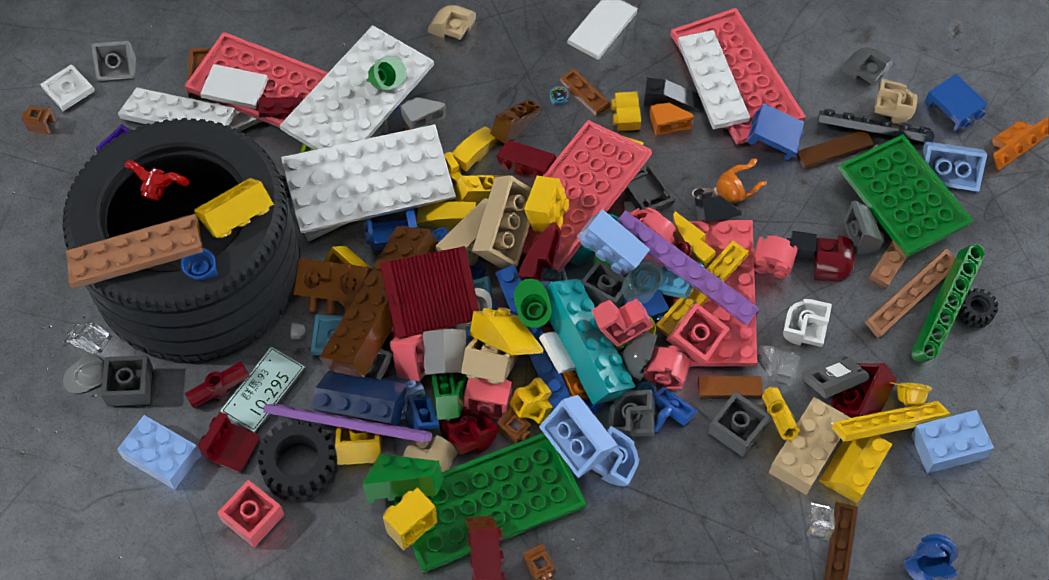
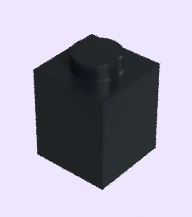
[787,231,817,261]

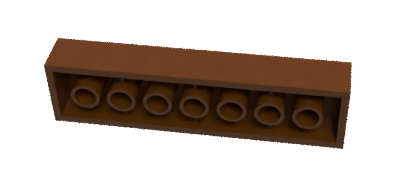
[319,226,438,378]

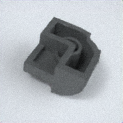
[840,48,893,84]
[621,332,657,388]
[609,390,656,440]

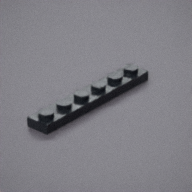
[818,109,935,143]

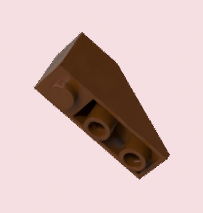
[490,99,543,143]

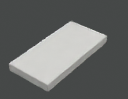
[568,0,637,60]

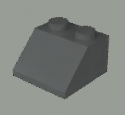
[844,201,884,255]

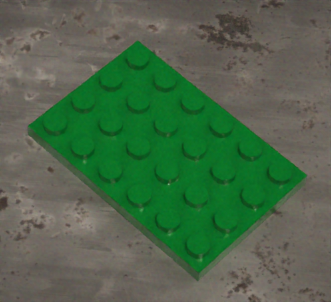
[838,134,973,257]

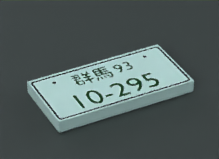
[220,347,306,433]

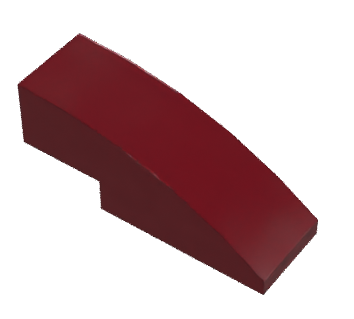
[518,222,562,282]

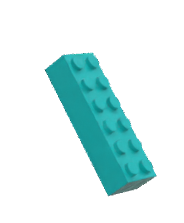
[545,279,636,405]

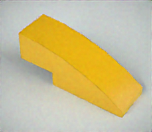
[452,126,499,172]
[416,202,476,229]
[673,212,715,269]

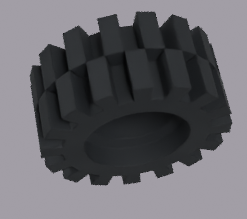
[958,288,999,328]

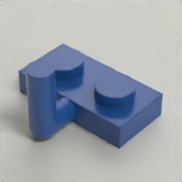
[654,387,697,432]

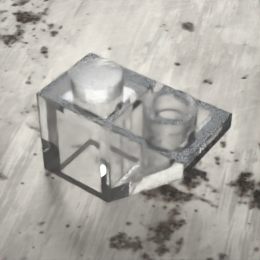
[65,322,113,354]
[757,345,801,387]

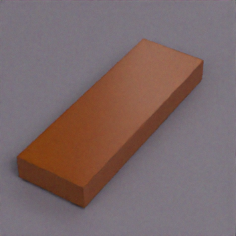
[560,69,611,116]
[698,376,763,399]

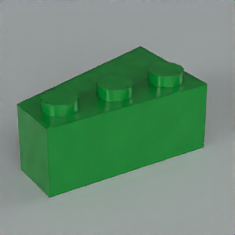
[431,373,469,420]
[362,454,444,503]

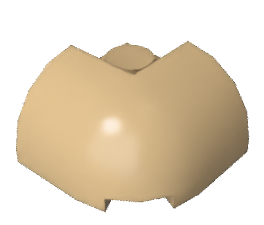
[428,5,476,40]
[874,79,918,123]
[403,435,457,472]

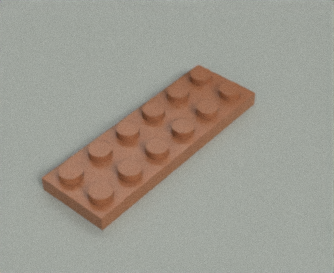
[67,214,203,289]

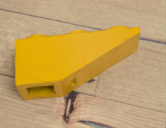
[454,175,510,205]

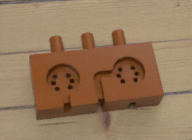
[294,258,372,316]

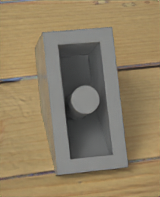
[401,97,446,129]

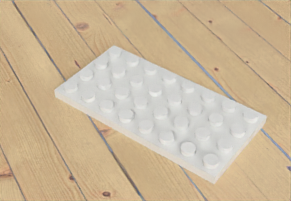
[280,26,434,150]
[281,125,456,234]

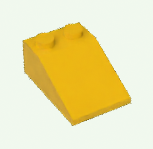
[469,308,543,355]
[335,426,382,465]

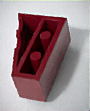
[496,140,557,186]
[465,515,505,580]

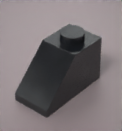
[695,192,742,223]

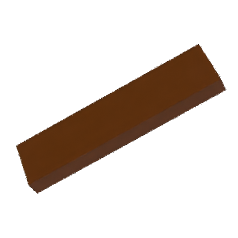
[796,130,874,170]
[824,502,858,580]

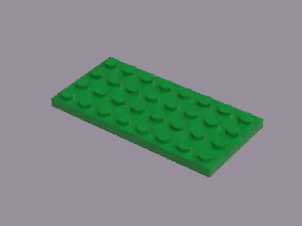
[393,433,586,573]

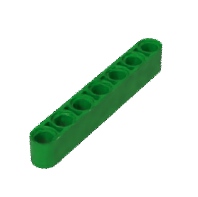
[911,243,985,363]

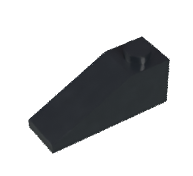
[644,77,701,112]

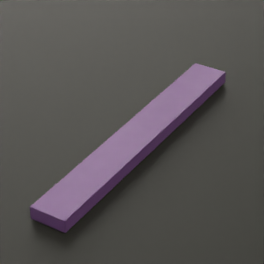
[263,403,432,442]

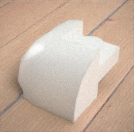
[783,299,832,347]

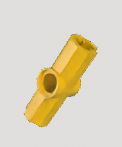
[762,387,800,440]

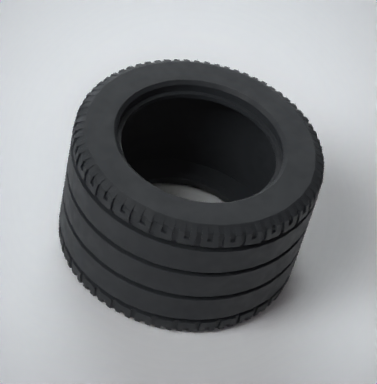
[62,118,300,362]

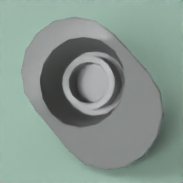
[63,354,105,394]

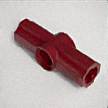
[185,361,250,409]

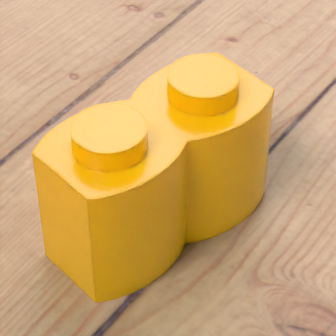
[611,92,641,131]

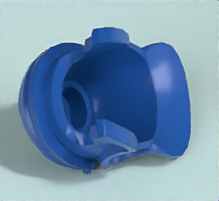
[904,534,958,580]

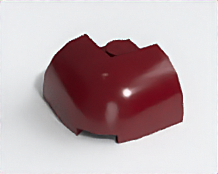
[814,235,855,282]
[439,407,498,455]

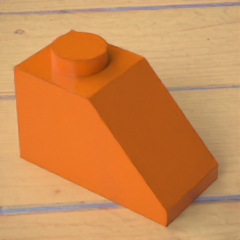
[649,103,694,135]

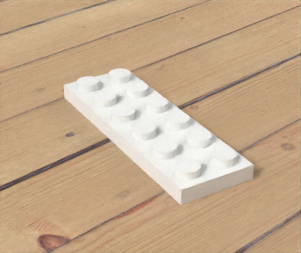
[678,30,750,130]
[118,88,237,126]

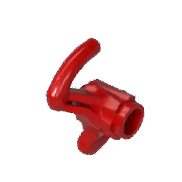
[125,161,189,201]

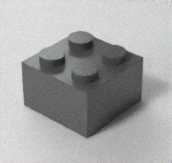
[581,260,633,308]
[101,355,153,406]
[708,391,771,457]

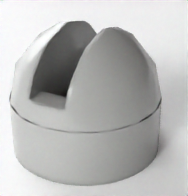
[291,323,306,339]

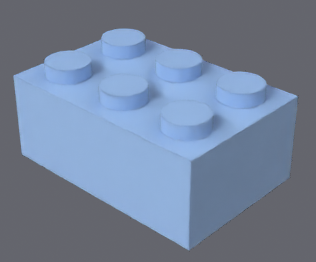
[576,209,650,275]
[911,410,994,474]
[117,415,201,490]

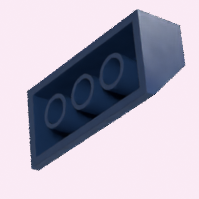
[311,370,408,426]

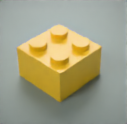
[524,176,569,233]
[383,487,437,551]

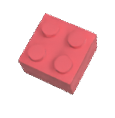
[666,303,730,365]
[464,377,512,420]
[217,480,284,548]

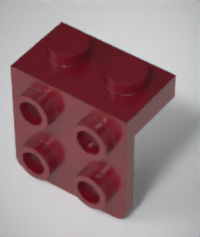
[198,412,260,473]

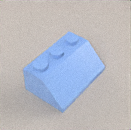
[922,142,987,192]
[539,395,617,478]

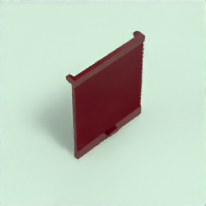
[379,246,479,338]

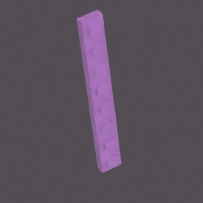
[617,210,759,326]

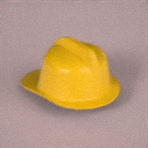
[890,382,932,407]

